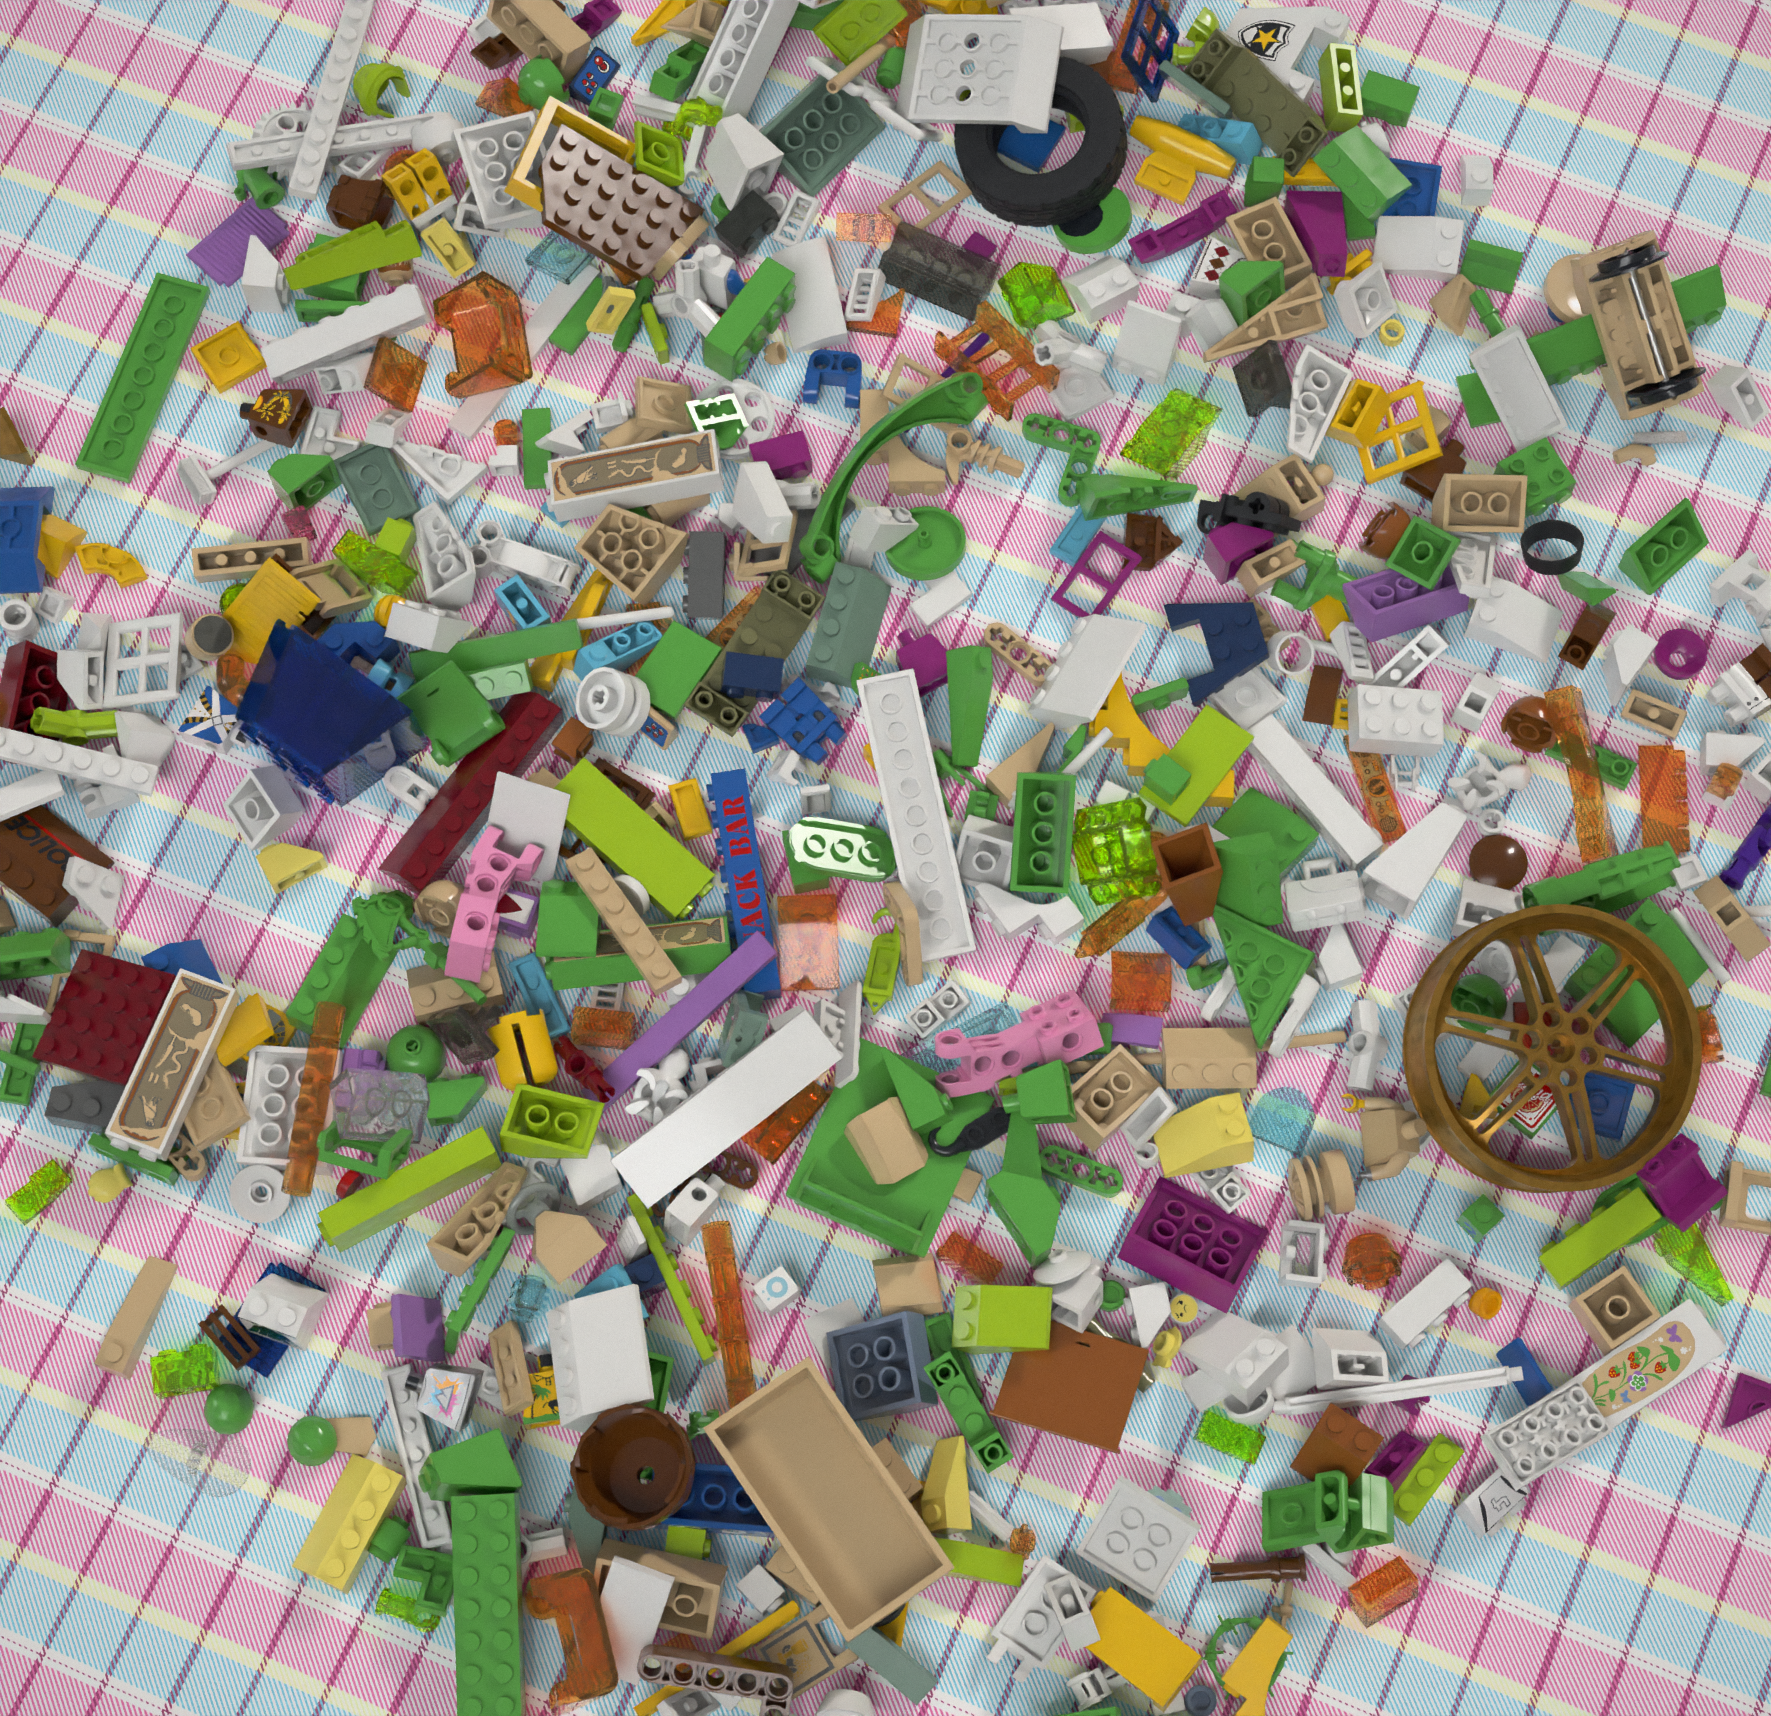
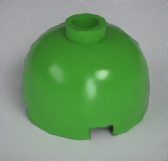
[518,54,570,110]
[1450,973,1508,1034]
[386,1025,447,1086]

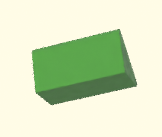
[1618,498,1709,595]

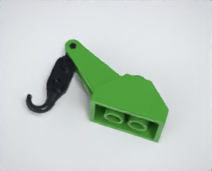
[928,1107,1062,1270]

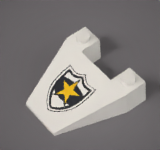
[1225,6,1351,104]

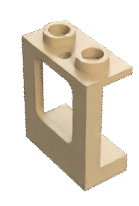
[1718,1160,1771,1235]

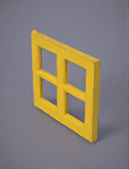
[1357,380,1443,485]

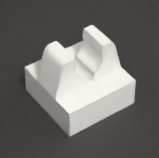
[766,750,806,786]

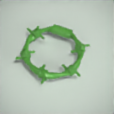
[1202,1615,1293,1700]

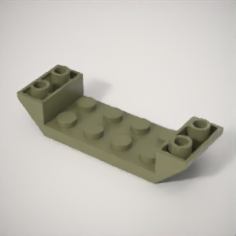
[1183,28,1329,177]
[684,570,825,737]

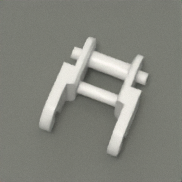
[1389,755,1420,792]

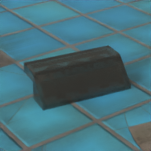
[878,221,1001,322]

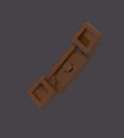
[470,0,566,70]

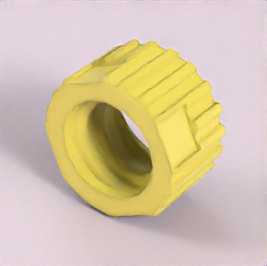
[1379,319,1405,347]

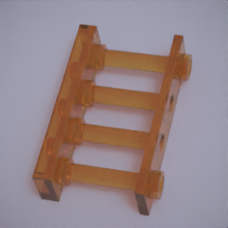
[934,300,1060,422]

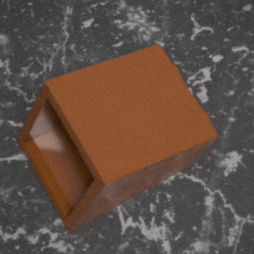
[1151,822,1223,926]
[1290,1403,1385,1489]

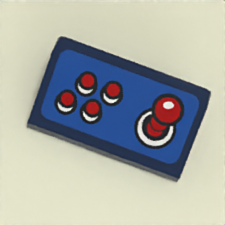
[569,46,621,106]

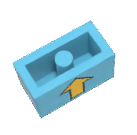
[494,574,551,630]

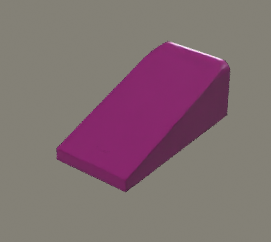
[1364,1430,1427,1495]

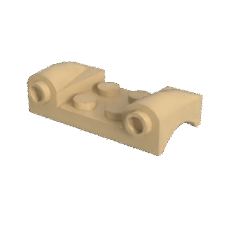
[598,416,711,527]

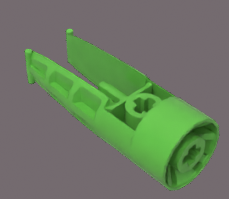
[1522,840,1681,937]

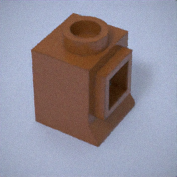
[551,716,595,767]

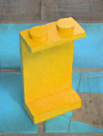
[1085,1586,1202,1713]

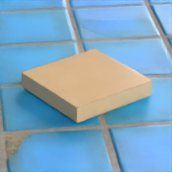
[635,376,693,434]

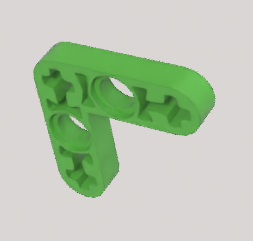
[1022,413,1101,507]

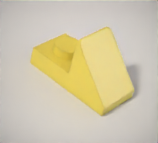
[420,217,476,279]

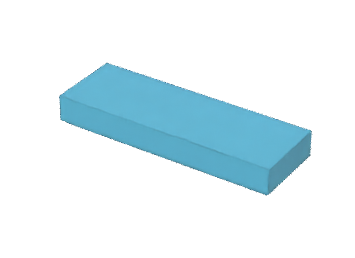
[1050,506,1107,567]
[508,952,571,1040]

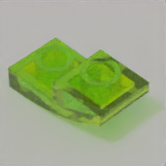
[5,1159,72,1226]
[1193,1410,1266,1465]

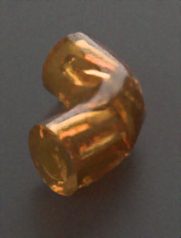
[215,654,275,719]

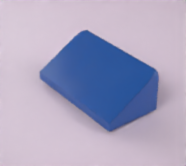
[1146,906,1212,970]
[1496,1337,1552,1406]

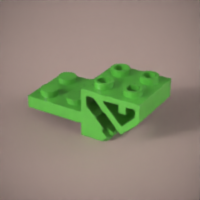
[1262,1470,1394,1554]

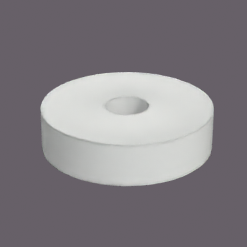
[613,874,650,918]

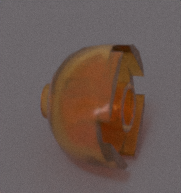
[1695,1003,1725,1064]

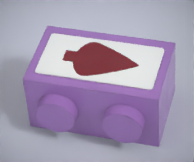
[496,888,540,939]

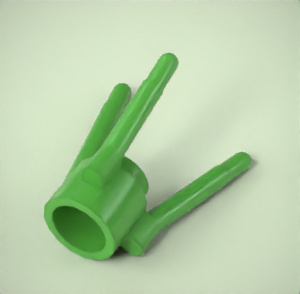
[932,749,994,818]

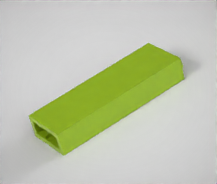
[554,757,715,922]
[317,1126,502,1253]

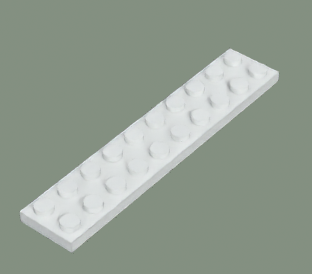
[856,668,976,963]

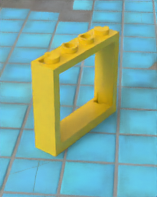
[504,96,635,212]

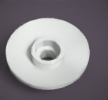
[229,1165,291,1223]
[1033,1249,1092,1285]

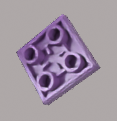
[390,1294,445,1362]

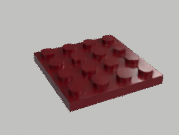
[32,949,176,1087]

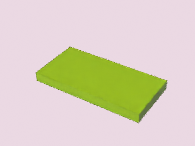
[1138,704,1254,827]

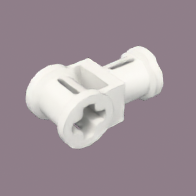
[1065,1667,1131,1712]

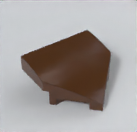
[1121,513,1183,571]

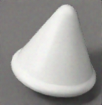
[1478,941,1529,989]

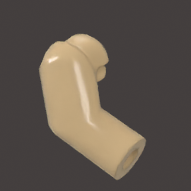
[1612,443,1657,466]

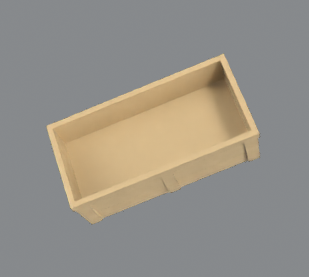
[703,1356,954,1643]

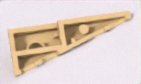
[1203,273,1328,363]

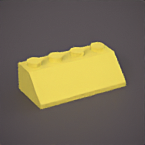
[292,1454,407,1595]

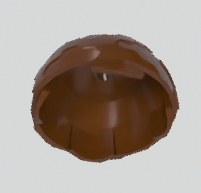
[570,1404,696,1531]

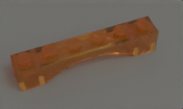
[1544,685,1619,864]

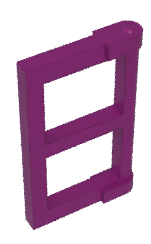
[1051,531,1142,618]

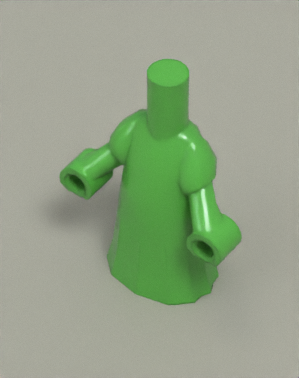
[234,166,285,210]

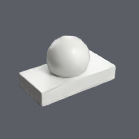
[1299,1543,1357,1591]

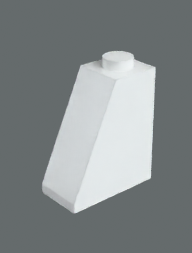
[732,461,793,544]

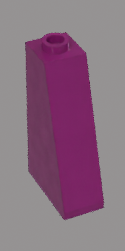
[1284,190,1347,277]

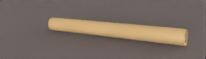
[826,34,896,94]

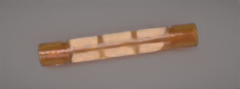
[281,1001,346,1197]
[701,1221,757,1410]

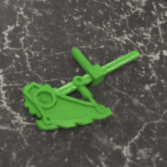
[352,890,487,1006]

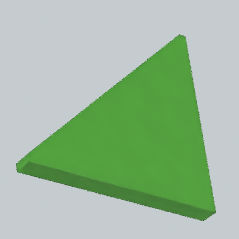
[1213,904,1315,1049]

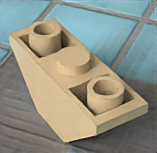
[1693,875,1771,962]

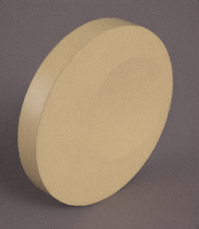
[1543,254,1601,323]

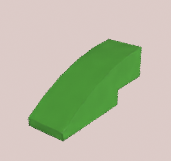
[649,40,710,102]

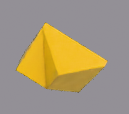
[38,515,87,579]

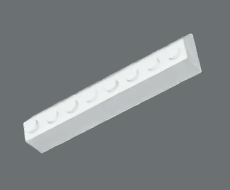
[686,0,799,119]

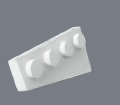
[1445,531,1497,599]

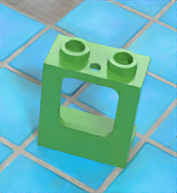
[316,1112,413,1180]

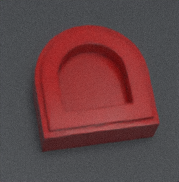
[336,1170,365,1200]

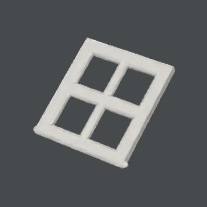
[102,613,184,709]

